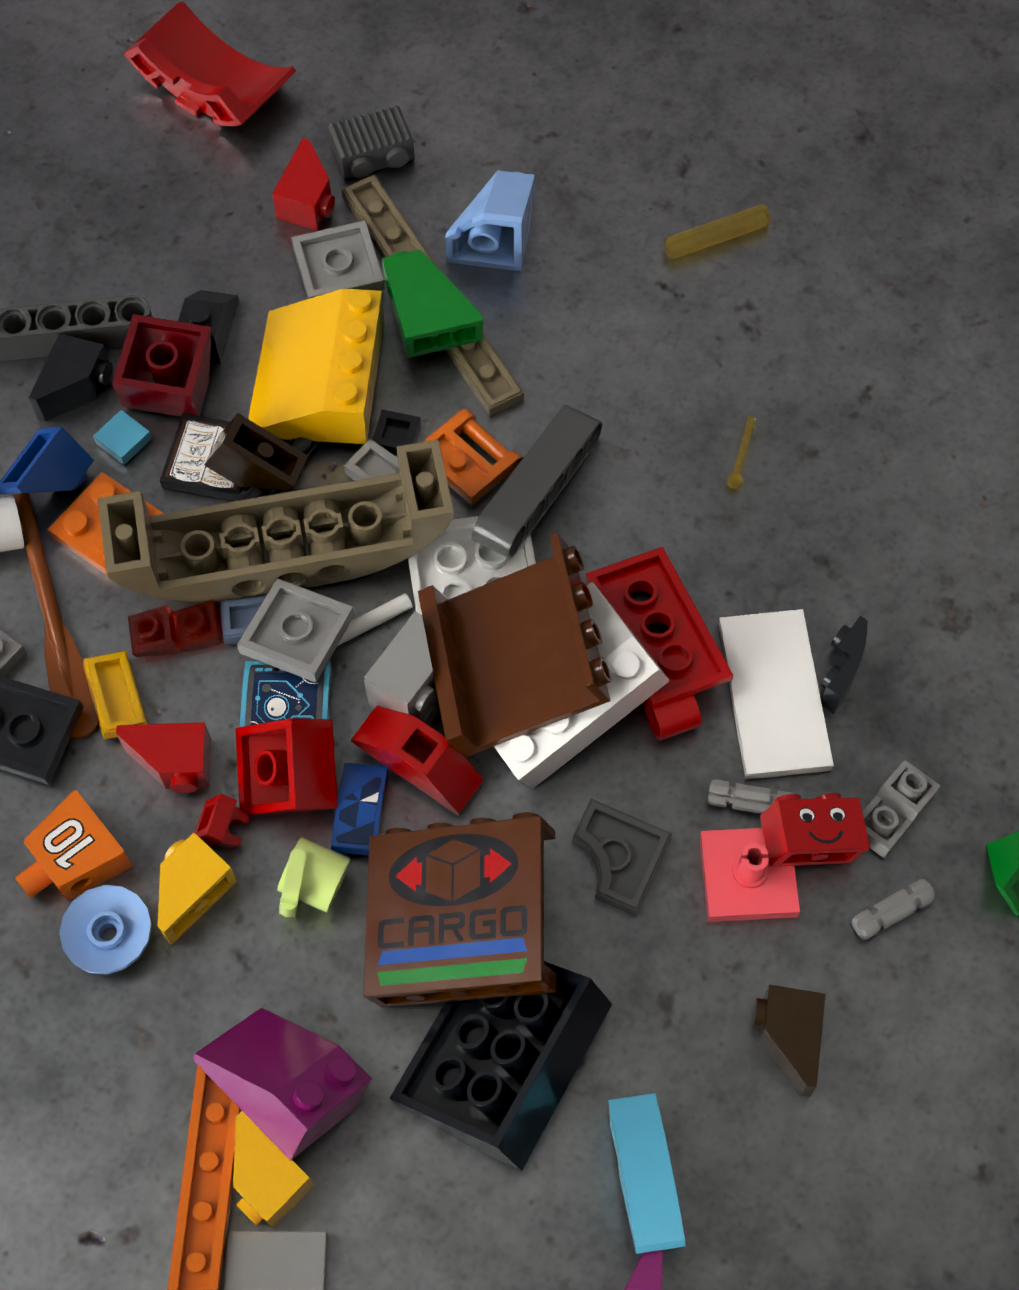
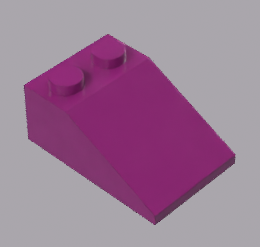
[193,1008,372,1161]

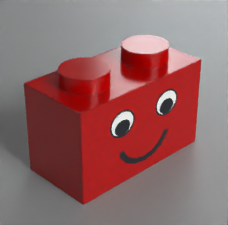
[760,793,870,866]

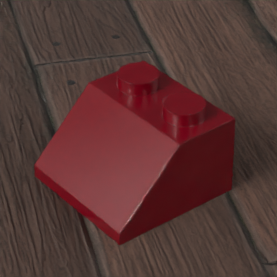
[112,314,212,417]

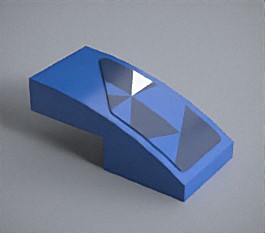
[331,763,388,855]

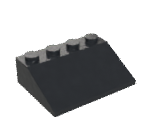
[390,961,612,1171]

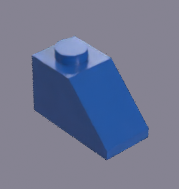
[0,426,94,495]

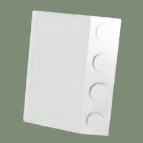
[494,582,670,789]

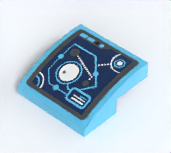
[240,661,332,727]

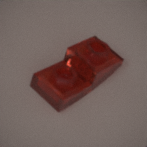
[128,600,224,657]

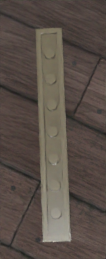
[341,174,524,417]

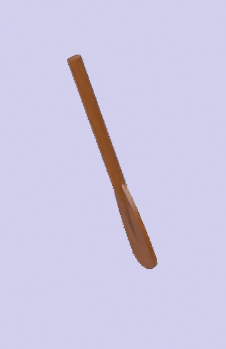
[12,493,99,739]

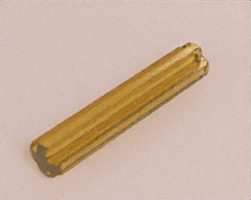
[663,204,771,259]

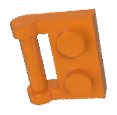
[423,408,523,506]

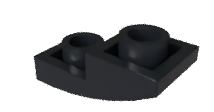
[821,616,868,714]

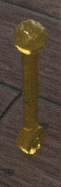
[727,415,756,488]

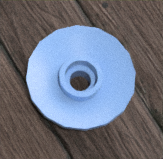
[59,885,152,975]

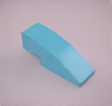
[608,1093,686,1254]

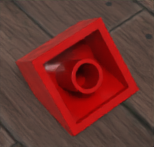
[235,718,337,815]

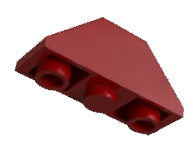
[351,706,484,816]

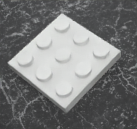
[408,516,536,615]

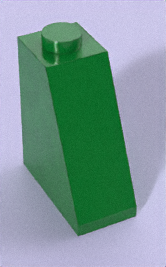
[382,249,483,358]

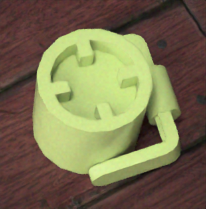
[277,837,351,917]

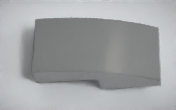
[862,759,941,858]

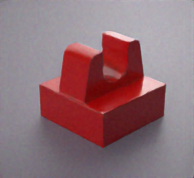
[194,793,249,849]

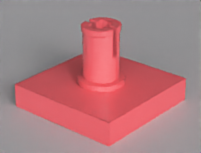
[699,828,800,922]

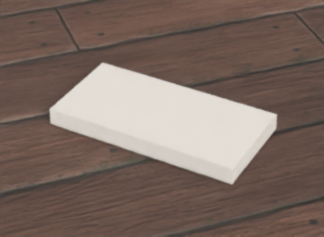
[718,609,834,780]

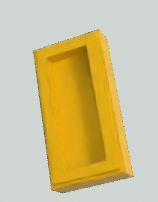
[83,651,147,740]

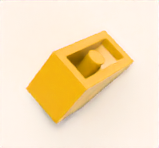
[157,832,237,945]
[233,1111,315,1229]

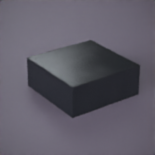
[372,409,421,456]

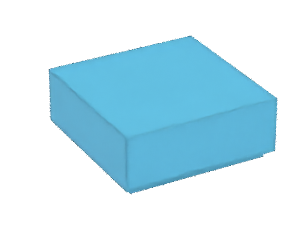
[93,410,152,465]

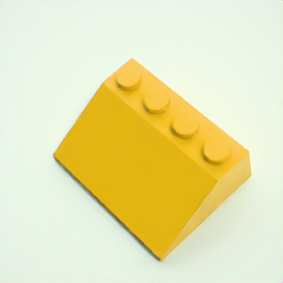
[248,289,384,444]

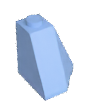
[445,170,535,272]

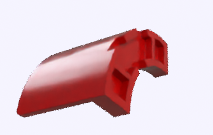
[123,2,296,126]

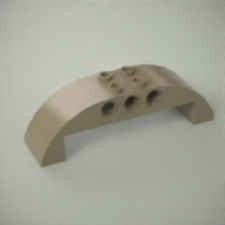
[98,439,454,602]

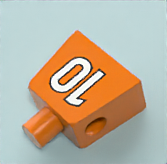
[14,790,133,900]

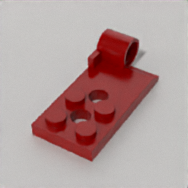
[586,547,733,741]

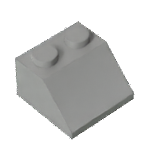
[364,611,438,726]

